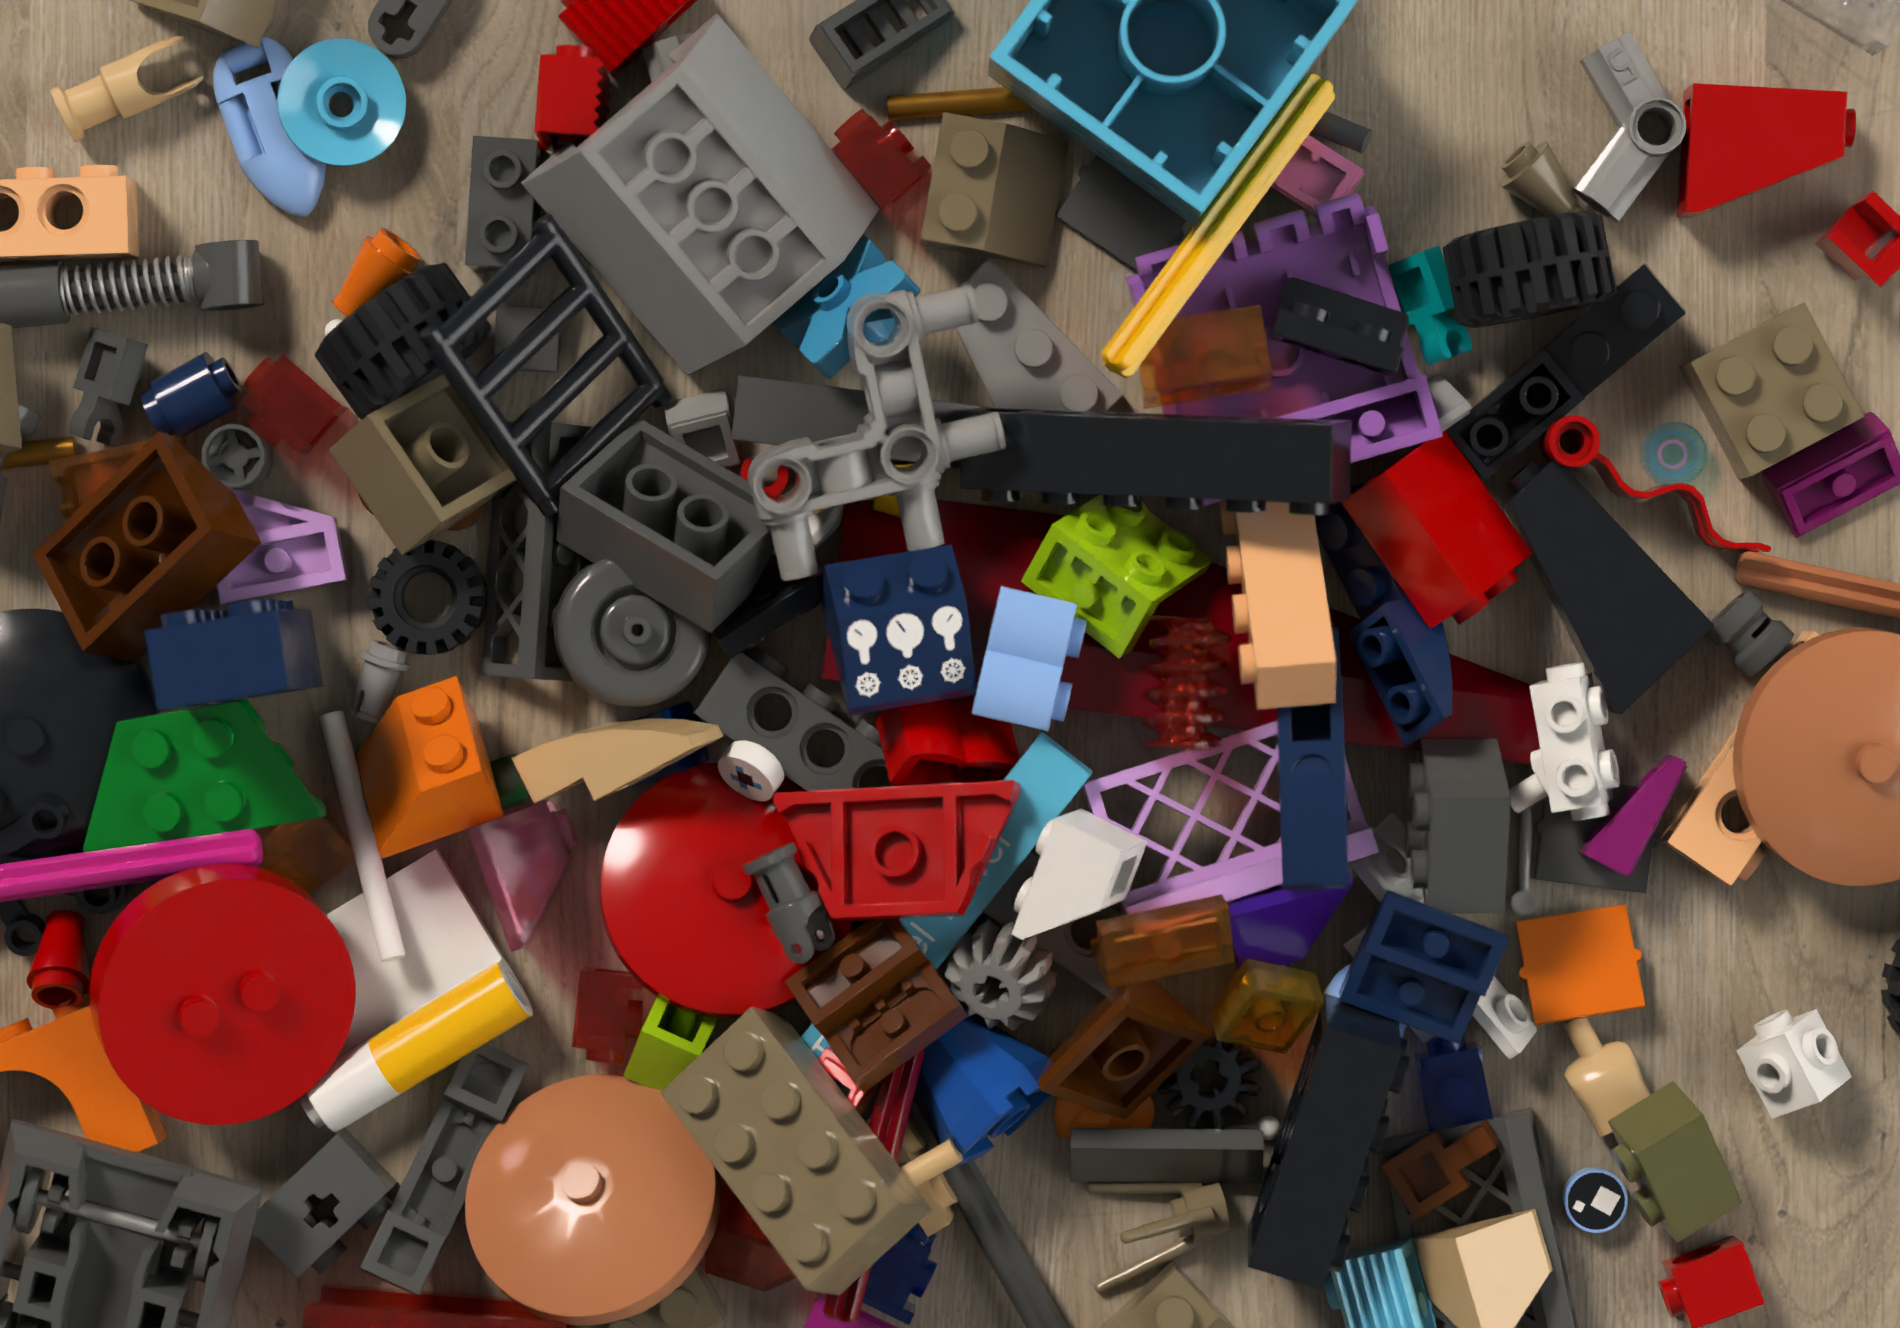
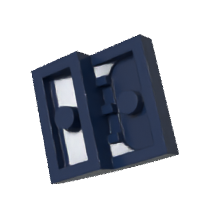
[1339,890,1509,1044]

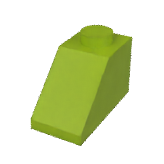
[623,997,719,1090]

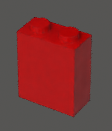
[1341,430,1532,629]

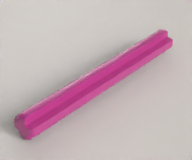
[0,829,263,902]

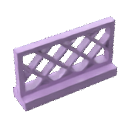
[1082,721,1379,932]

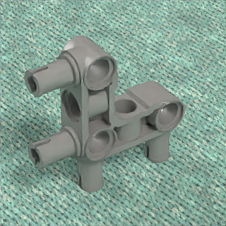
[748,285,1006,580]

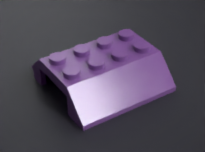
[1126,193,1443,506]

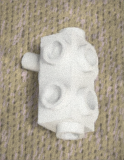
[1509,662,1619,821]

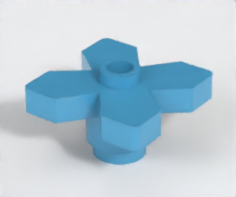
[772,234,920,379]

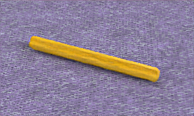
[1101,73,1335,378]

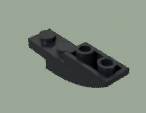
[1446,263,1686,480]

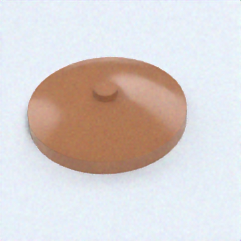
[1733,628,1900,886]
[465,1074,721,1325]

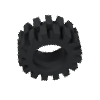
[367,540,487,655]

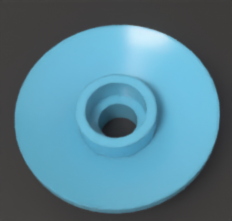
[277,38,406,167]

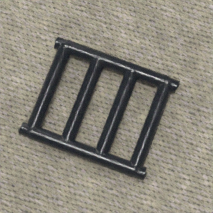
[418,214,672,517]

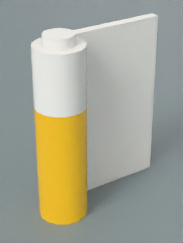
[300,848,533,1132]

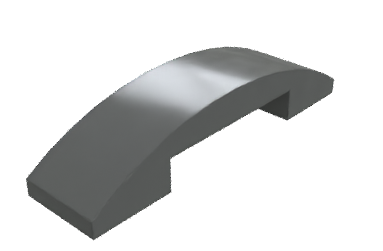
[360,1044,529,1296]

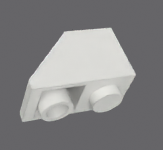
[1011,808,1148,940]

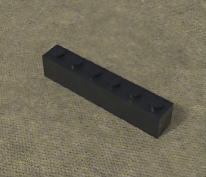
[960,408,1351,515]

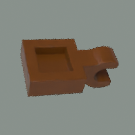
[1380,1120,1500,1220]

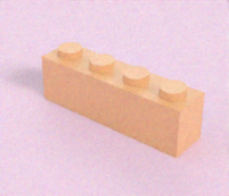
[1219,500,1336,709]

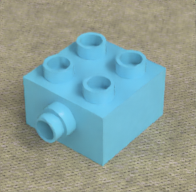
[988,0,1358,226]

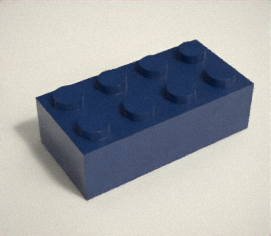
[145,599,323,710]

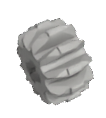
[944,919,1058,1031]

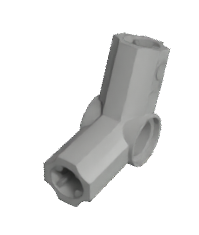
[1573,32,1686,223]

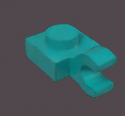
[1388,246,1472,366]

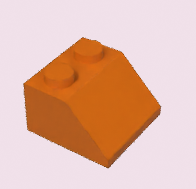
[355,676,504,859]

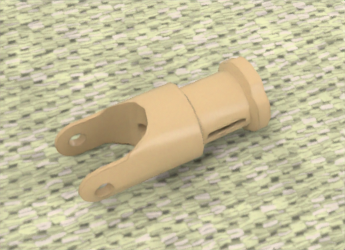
[50,36,204,142]

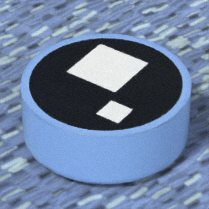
[1562,1167,1628,1233]

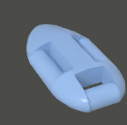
[213,37,326,217]

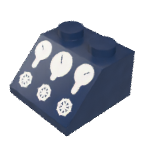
[821,545,977,715]

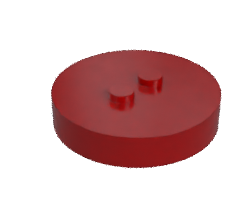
[89,863,356,1125]

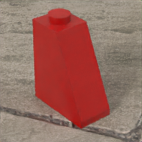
[1677,83,1856,218]

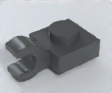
[70,327,148,448]

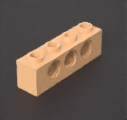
[0,165,139,262]
[1659,631,1820,886]

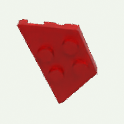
[773,780,1020,921]

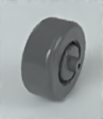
[554,559,711,707]

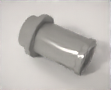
[347,639,410,724]

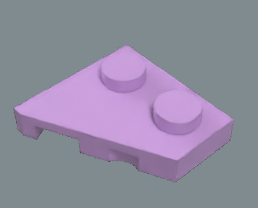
[217,488,349,605]

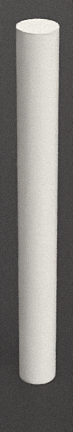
[319,711,406,962]

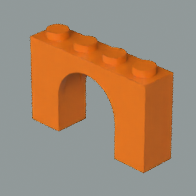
[0,993,168,1152]

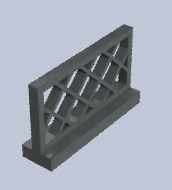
[1381,1108,1579,1328]

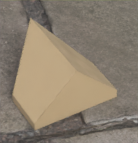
[1413,1208,1553,1328]

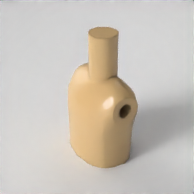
[1563,1017,1651,1137]

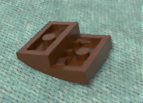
[785,919,968,1093]

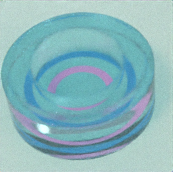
[1640,422,1707,485]

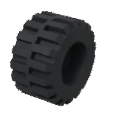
[1443,211,1617,328]
[315,263,492,420]

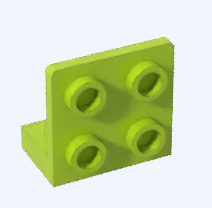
[1021,494,1212,659]

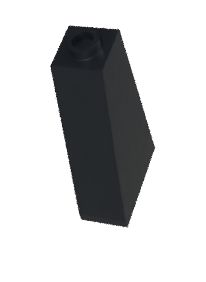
[1502,458,1715,714]

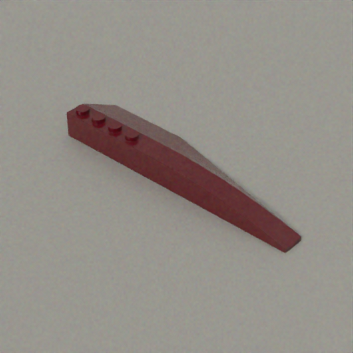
[822,500,1540,764]

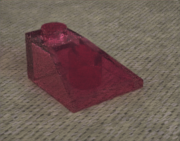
[467,799,578,952]

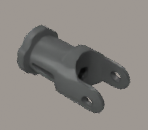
[742,842,835,964]

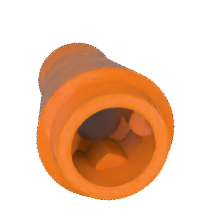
[332,227,422,317]

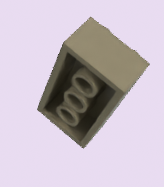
[660,1007,932,1295]

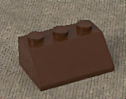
[32,431,262,663]

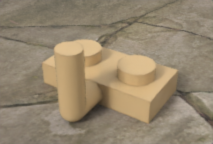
[866,1115,963,1237]

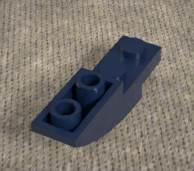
[1314,483,1453,746]
[1276,627,1348,890]

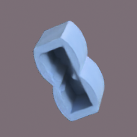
[972,586,1087,732]

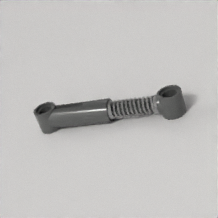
[0,240,265,329]

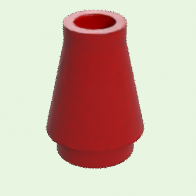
[26,910,90,1009]

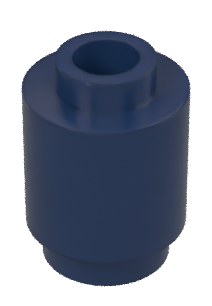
[141,352,241,437]

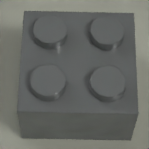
[1405,739,1511,913]

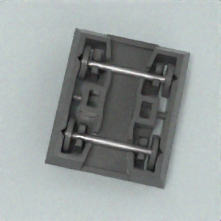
[0,1119,263,1328]

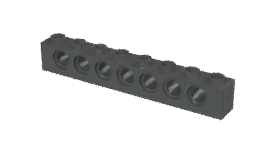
[694,647,1161,997]

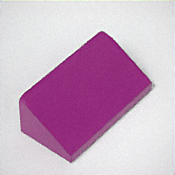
[1761,412,1900,538]

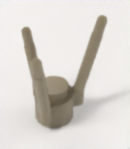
[1086,1182,1231,1293]

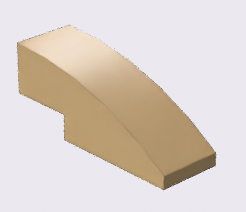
[512,718,724,804]

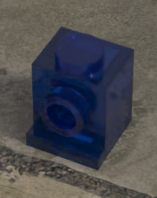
[863,1223,937,1325]

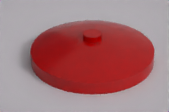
[599,762,853,1018]

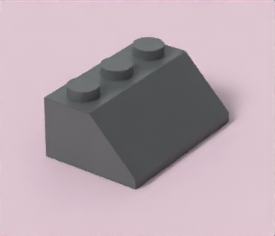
[556,418,775,633]

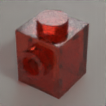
[241,354,348,455]

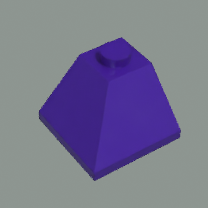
[1219,870,1353,984]

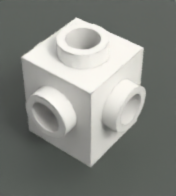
[1737,1009,1852,1119]

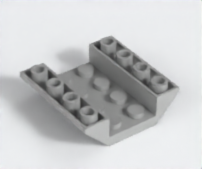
[521,14,880,375]

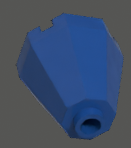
[917,1005,1053,1167]

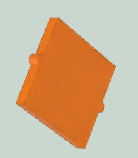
[1515,904,1646,1026]

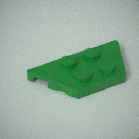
[83,698,327,852]

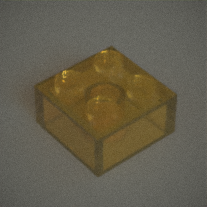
[1209,959,1325,1054]

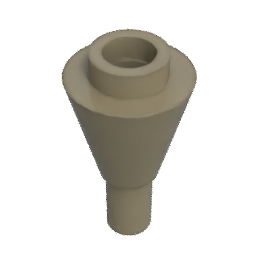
[1500,142,1584,216]

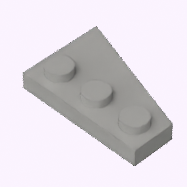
[955,258,1123,412]

